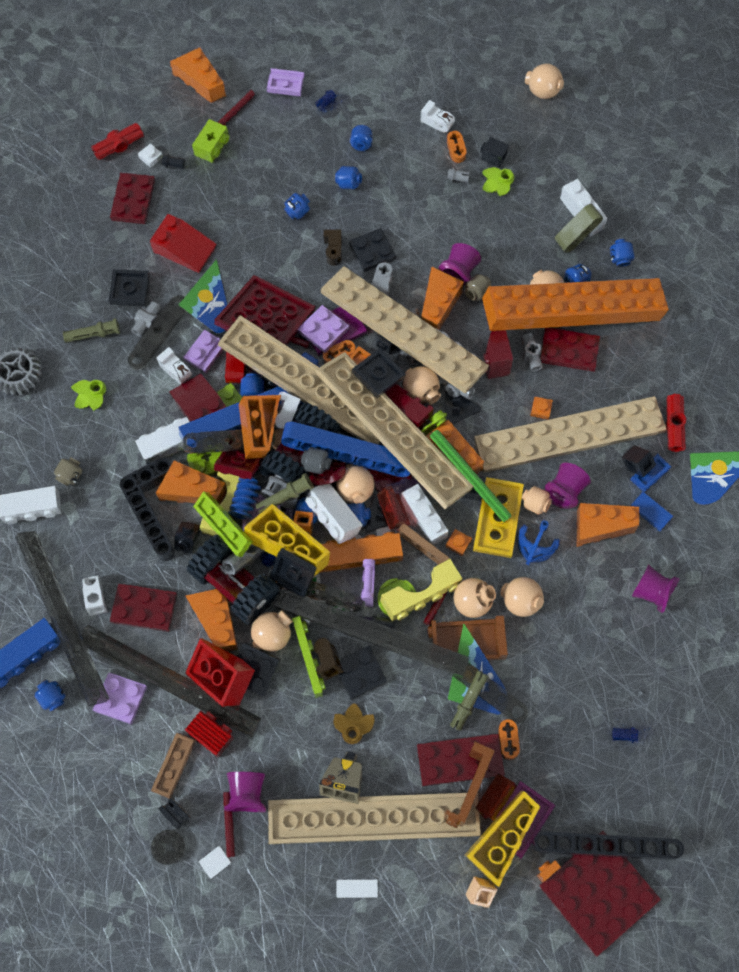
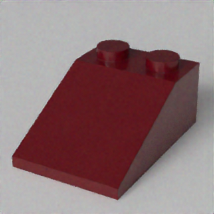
[483,330,513,379]
[169,373,226,422]

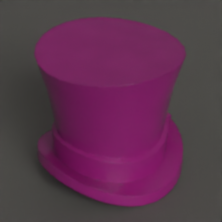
[438,243,481,285]
[545,463,591,509]
[632,564,680,613]
[224,772,266,813]

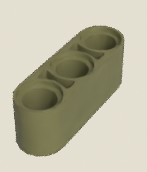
[555,204,603,253]

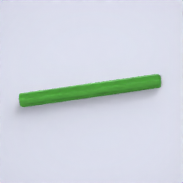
[430,430,511,522]

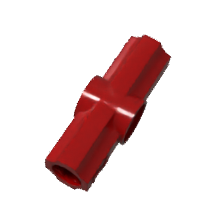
[91,123,144,160]
[666,394,687,452]

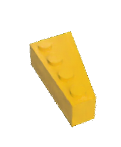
[244,504,330,577]
[465,791,540,887]

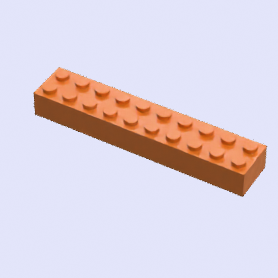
[482,278,669,331]

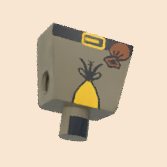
[319,752,362,804]

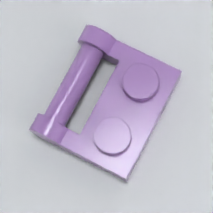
[361,559,375,607]

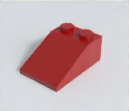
[150,214,217,273]
[185,639,255,707]

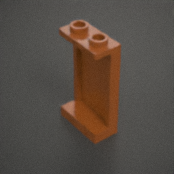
[428,615,508,664]
[443,742,495,828]

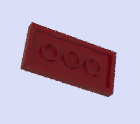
[417,734,505,787]

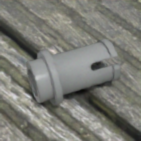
[447,167,470,183]

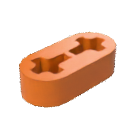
[447,131,467,163]
[323,340,356,364]
[498,719,520,760]

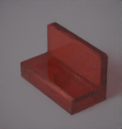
[377,486,410,530]
[475,773,517,821]

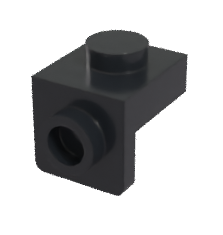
[174,521,200,554]

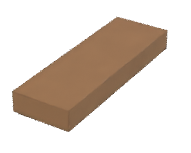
[399,523,450,565]
[151,732,196,798]

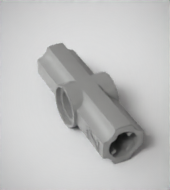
[222,544,265,575]

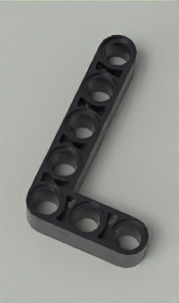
[119,458,174,561]

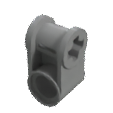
[371,262,392,297]
[260,476,298,509]

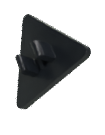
[445,391,481,424]
[365,492,406,532]

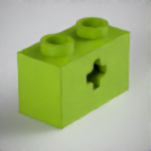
[192,119,229,163]

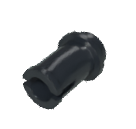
[162,154,185,169]

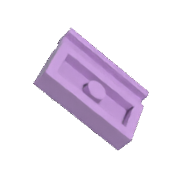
[267,68,305,96]
[183,330,224,373]

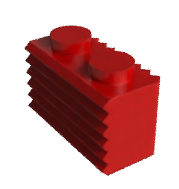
[185,711,234,758]

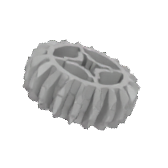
[0,347,42,396]

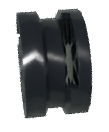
[158,796,190,830]

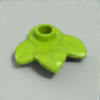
[482,167,514,196]
[71,380,106,411]
[421,410,447,436]

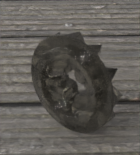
[151,830,185,865]

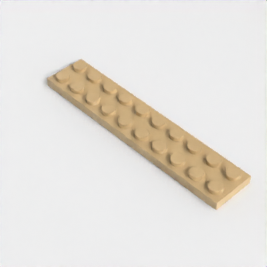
[321,266,489,394]
[218,315,381,445]
[316,352,473,509]
[474,396,667,473]
[268,792,481,844]

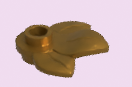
[333,703,374,744]

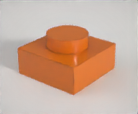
[350,346,371,365]
[530,397,553,420]
[445,529,472,556]
[537,860,561,882]

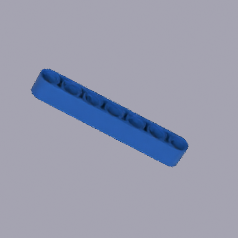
[281,421,410,477]

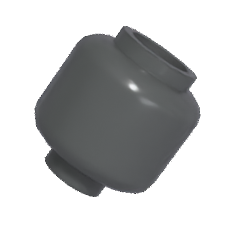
[301,447,331,474]

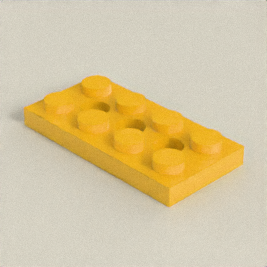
[473,477,524,558]

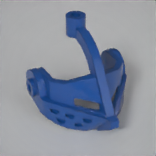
[517,520,560,565]

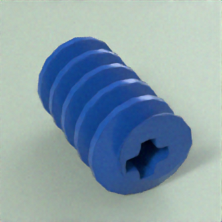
[228,477,261,519]

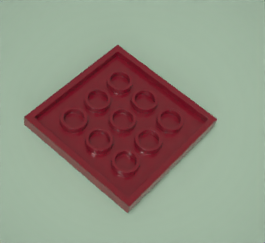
[214,275,316,346]
[539,831,661,957]

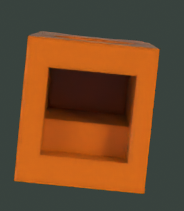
[294,511,313,536]

